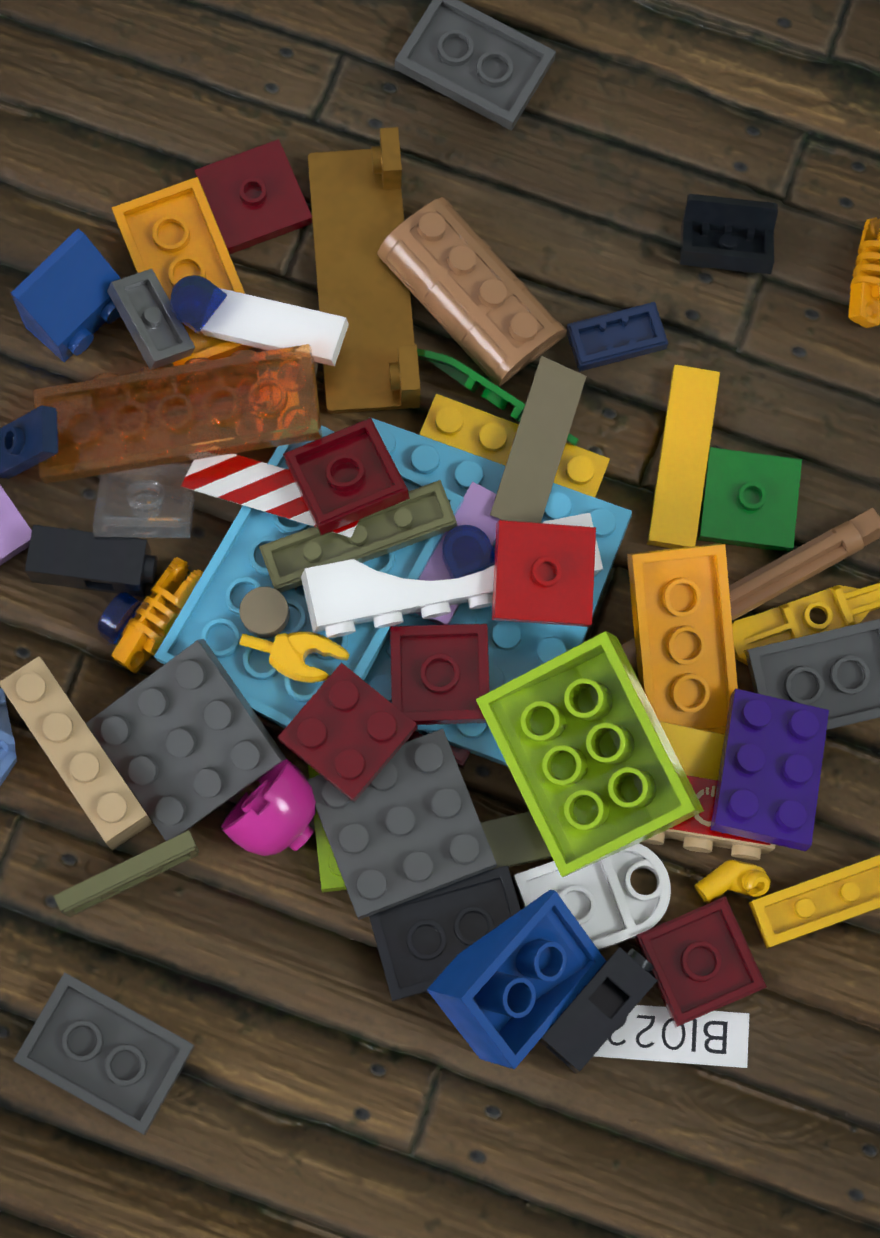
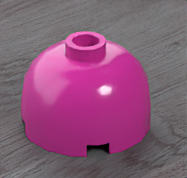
[221,759,316,856]

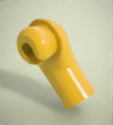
[694,860,771,904]

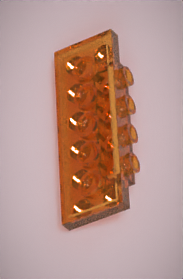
[33,344,322,484]

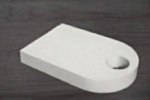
[513,843,671,950]

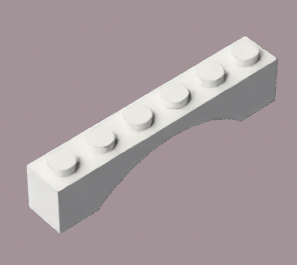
[301,513,603,638]

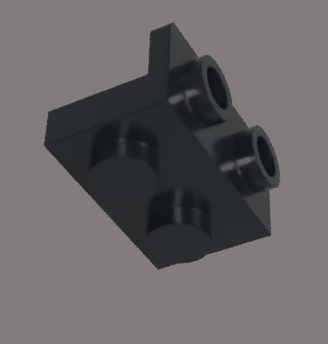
[680,194,778,275]

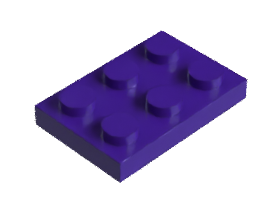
[710,688,829,851]

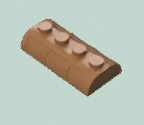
[377,197,567,387]

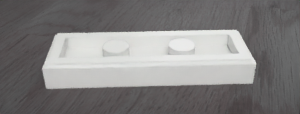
[200,287,349,366]

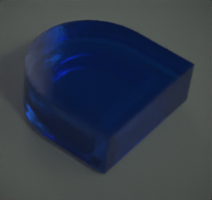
[170,275,227,335]
[442,525,495,579]
[97,592,141,645]

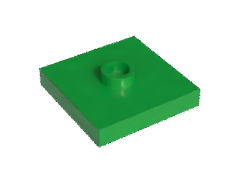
[698,447,802,552]

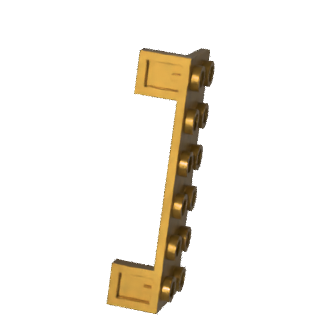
[308,127,421,414]

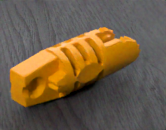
[848,217,880,328]
[111,557,203,674]

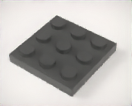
[86,639,287,841]
[308,729,497,920]

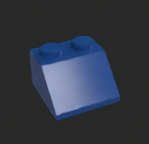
[11,228,121,362]

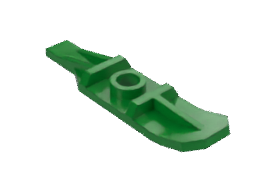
[417,348,579,446]

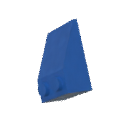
[427,890,607,1069]

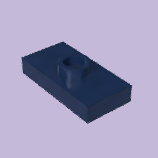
[566,302,668,372]
[0,405,58,479]

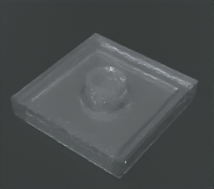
[93,462,196,539]

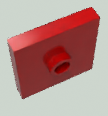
[492,520,596,627]

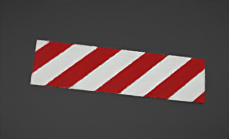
[181,444,359,538]

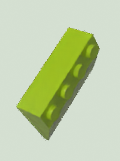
[476,631,704,877]

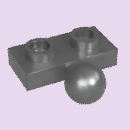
[107,269,209,370]

